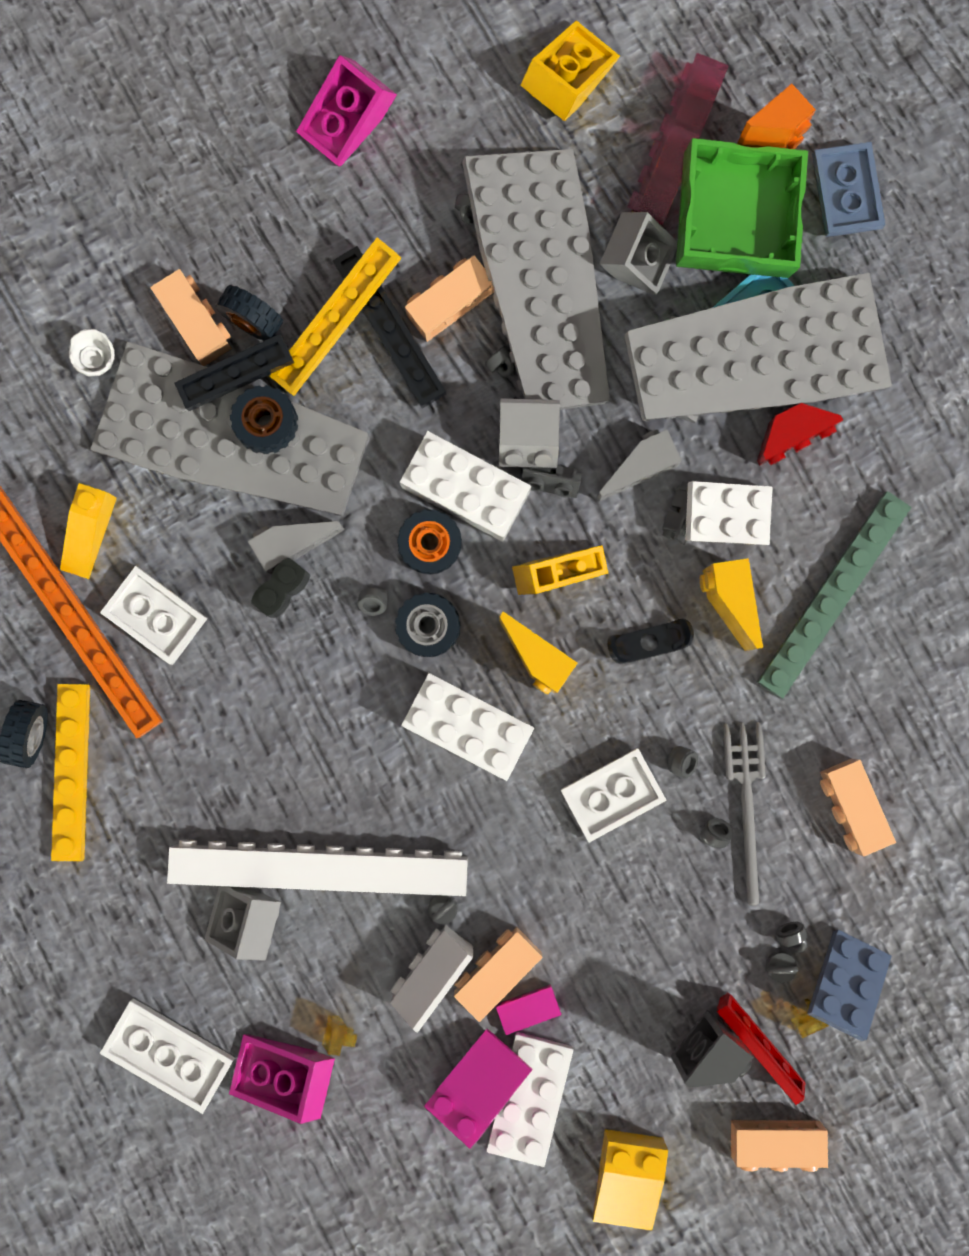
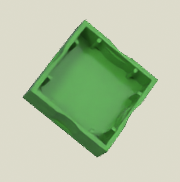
[676,138,808,278]

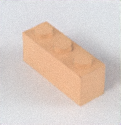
[405,255,494,342]
[150,269,232,366]
[820,758,896,857]
[454,926,543,1022]
[731,1120,828,1172]

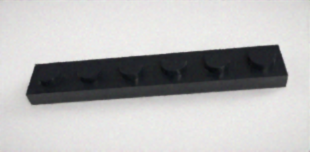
[333,246,446,409]

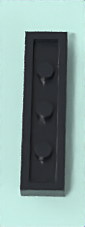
[174,334,295,411]

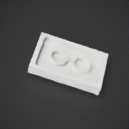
[685,481,772,545]
[100,566,208,665]
[560,748,667,843]

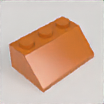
[737,84,816,149]

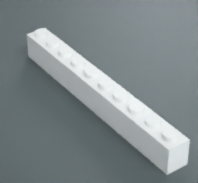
[167,839,468,896]

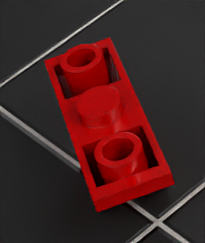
[757,403,843,466]

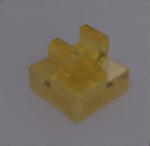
[790,998,829,1039]
[322,1015,357,1056]

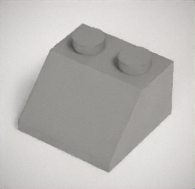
[600,212,677,295]
[499,399,560,468]
[204,886,281,961]

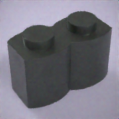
[251,558,310,618]

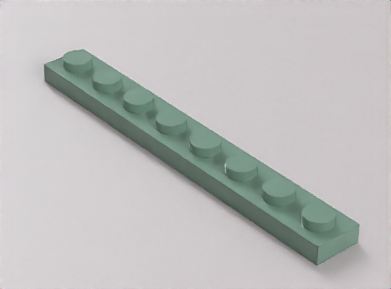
[757,491,912,699]

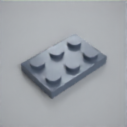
[812,142,886,237]
[807,930,892,1041]

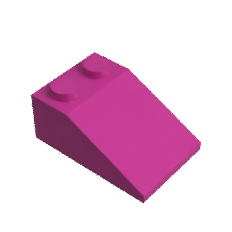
[296,55,397,167]
[424,1029,533,1149]
[229,1034,335,1124]

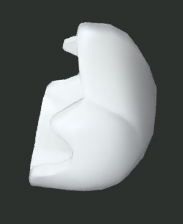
[69,329,114,377]

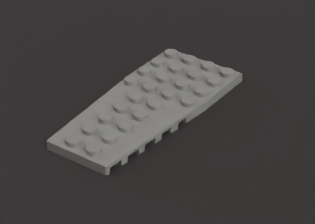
[462,149,610,410]
[625,273,892,421]
[90,342,369,516]

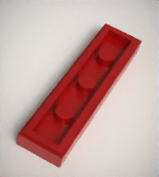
[717,993,806,1105]

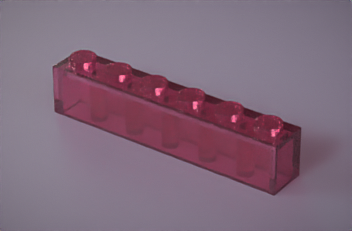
[627,53,729,227]

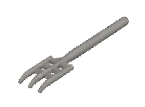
[724,722,766,906]

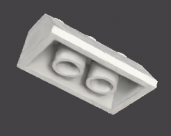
[390,925,473,1033]

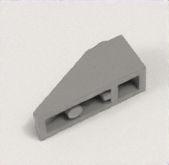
[597,429,682,502]
[248,521,345,574]

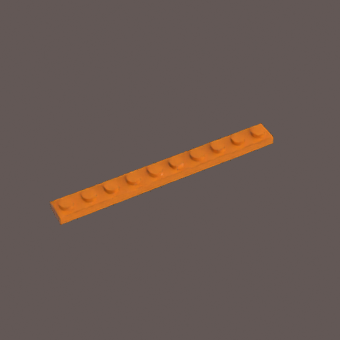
[0,486,163,738]

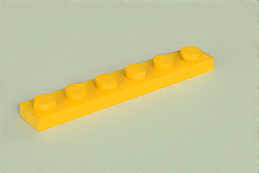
[270,237,401,396]
[51,684,90,861]

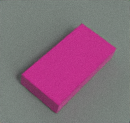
[496,984,562,1035]

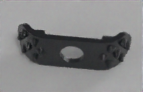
[607,618,694,664]

